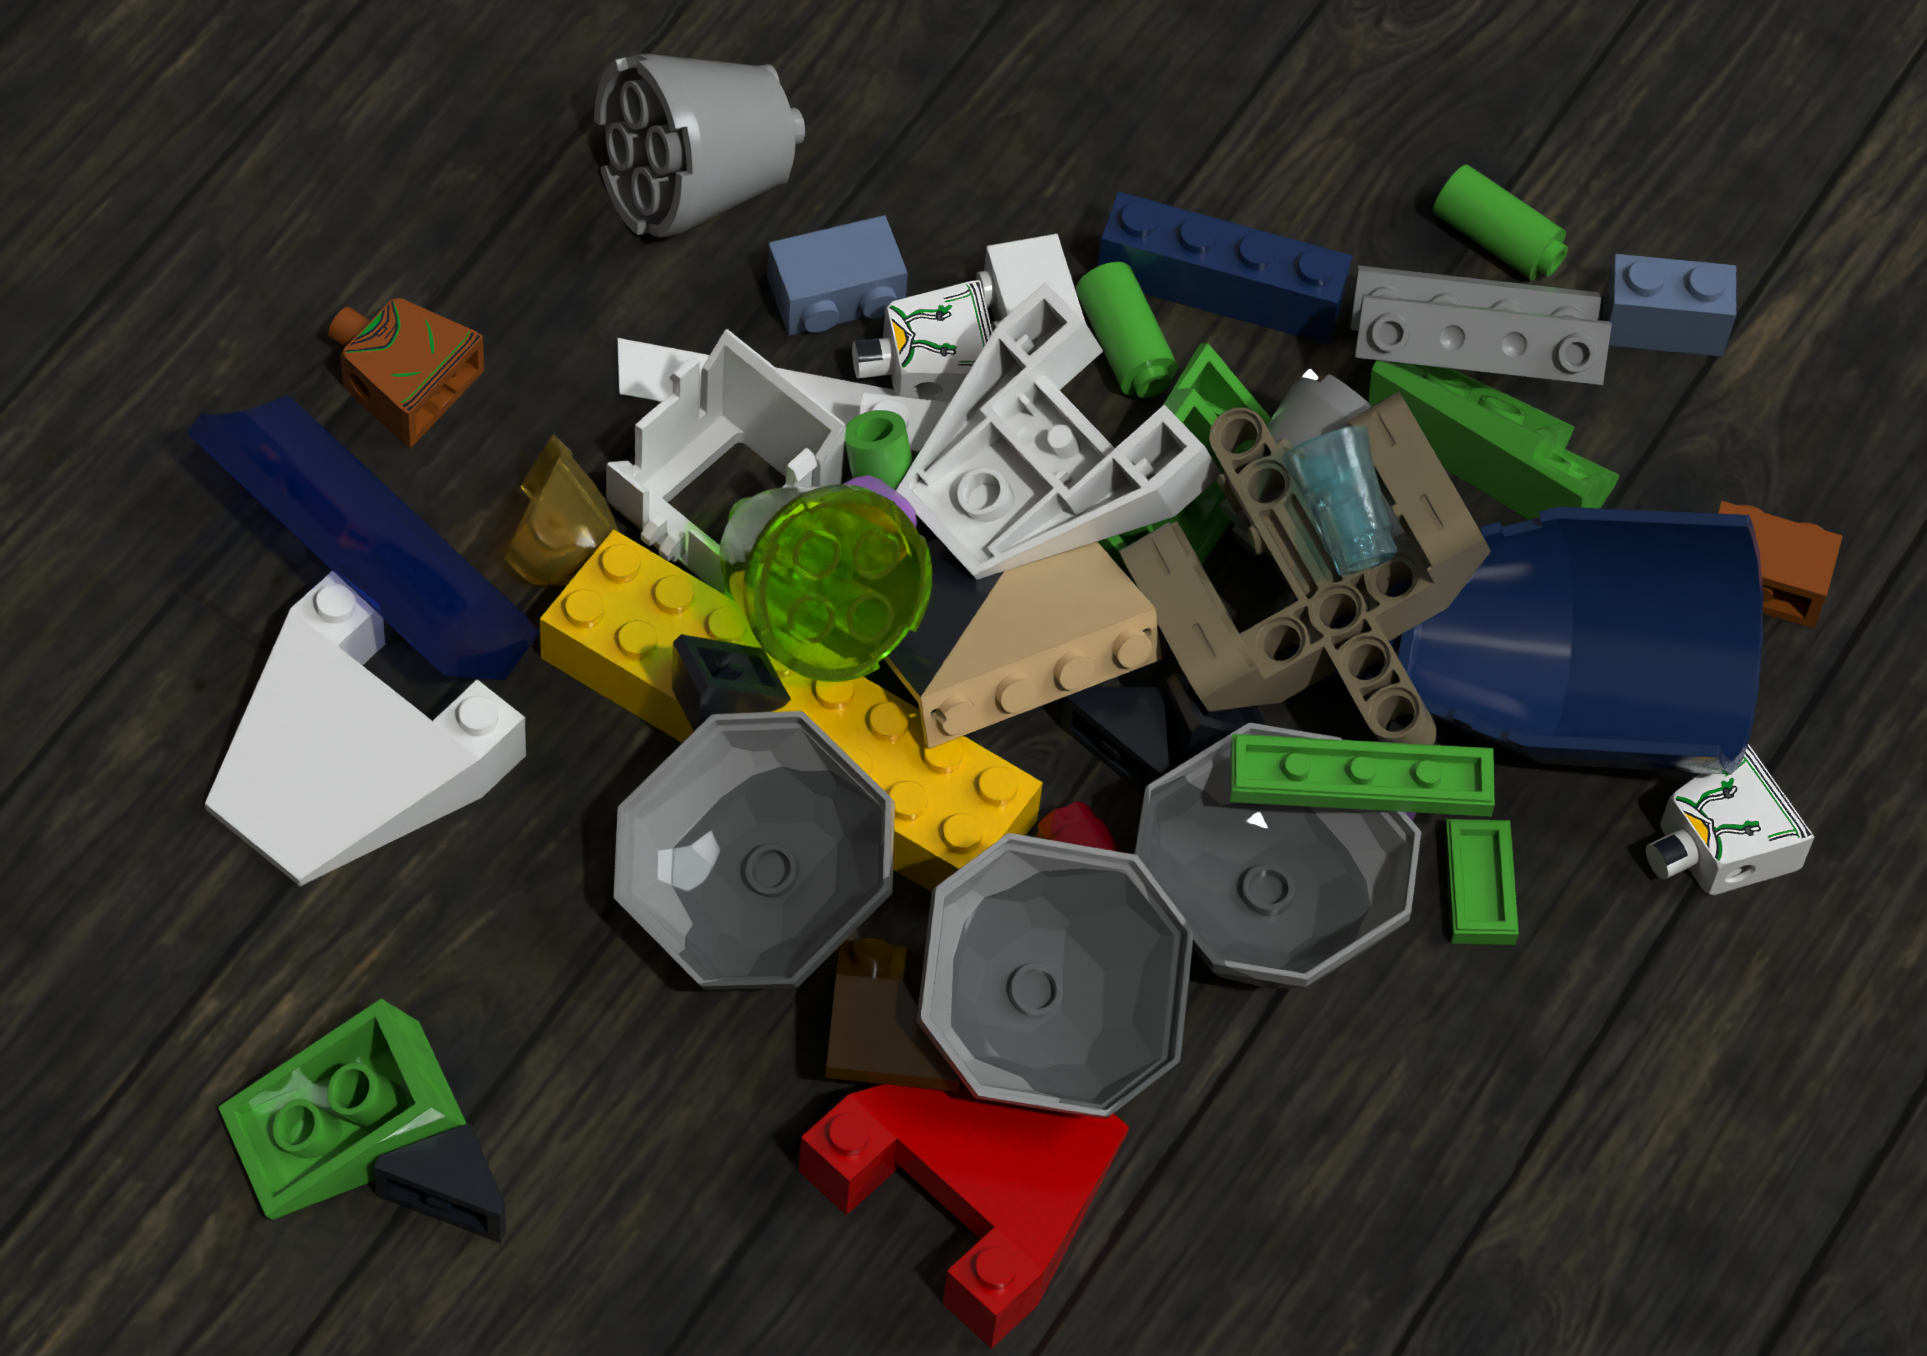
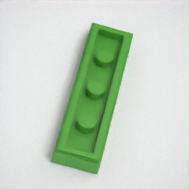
[1230,734,1495,817]

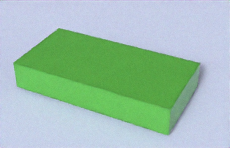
[1443,819,1519,945]

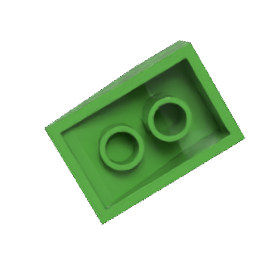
[218,999,466,1220]

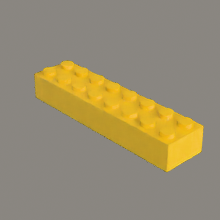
[540,529,1043,892]

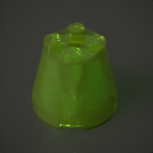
[719,484,932,682]

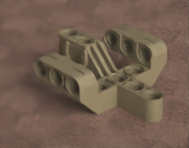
[1119,391,1491,745]

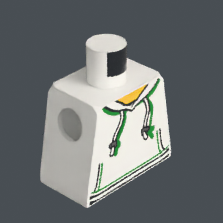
[852,280,992,402]
[1646,744,1814,895]

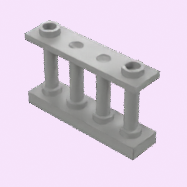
[1350,265,1612,385]

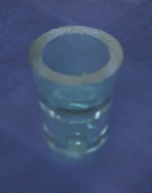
[1282,426,1397,576]

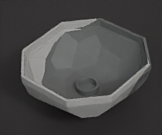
[614,711,895,990]
[1135,723,1421,989]
[916,833,1194,1119]

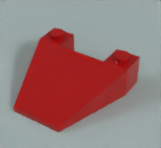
[799,1079,1129,1349]

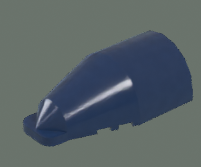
[1288,507,1763,775]

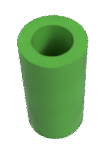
[1433,164,1568,280]
[1075,262,1178,398]
[845,410,926,541]

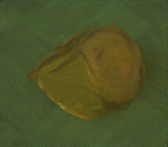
[504,434,618,585]

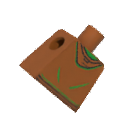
[328,298,484,448]

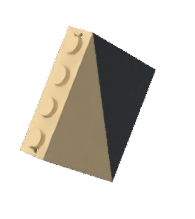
[827,538,1162,749]

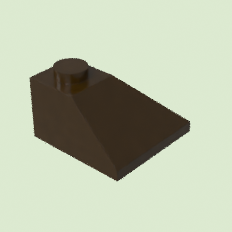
[825,938,960,1092]

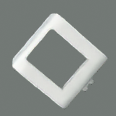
[606,329,846,600]

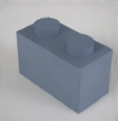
[767,215,908,336]
[1603,254,1736,357]

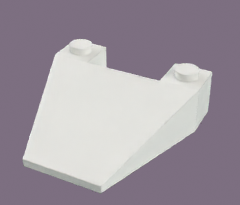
[896,282,1221,580]
[205,568,526,886]

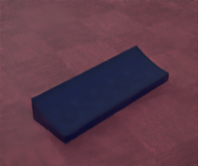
[187,395,540,680]

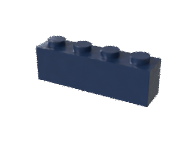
[1098,191,1353,345]

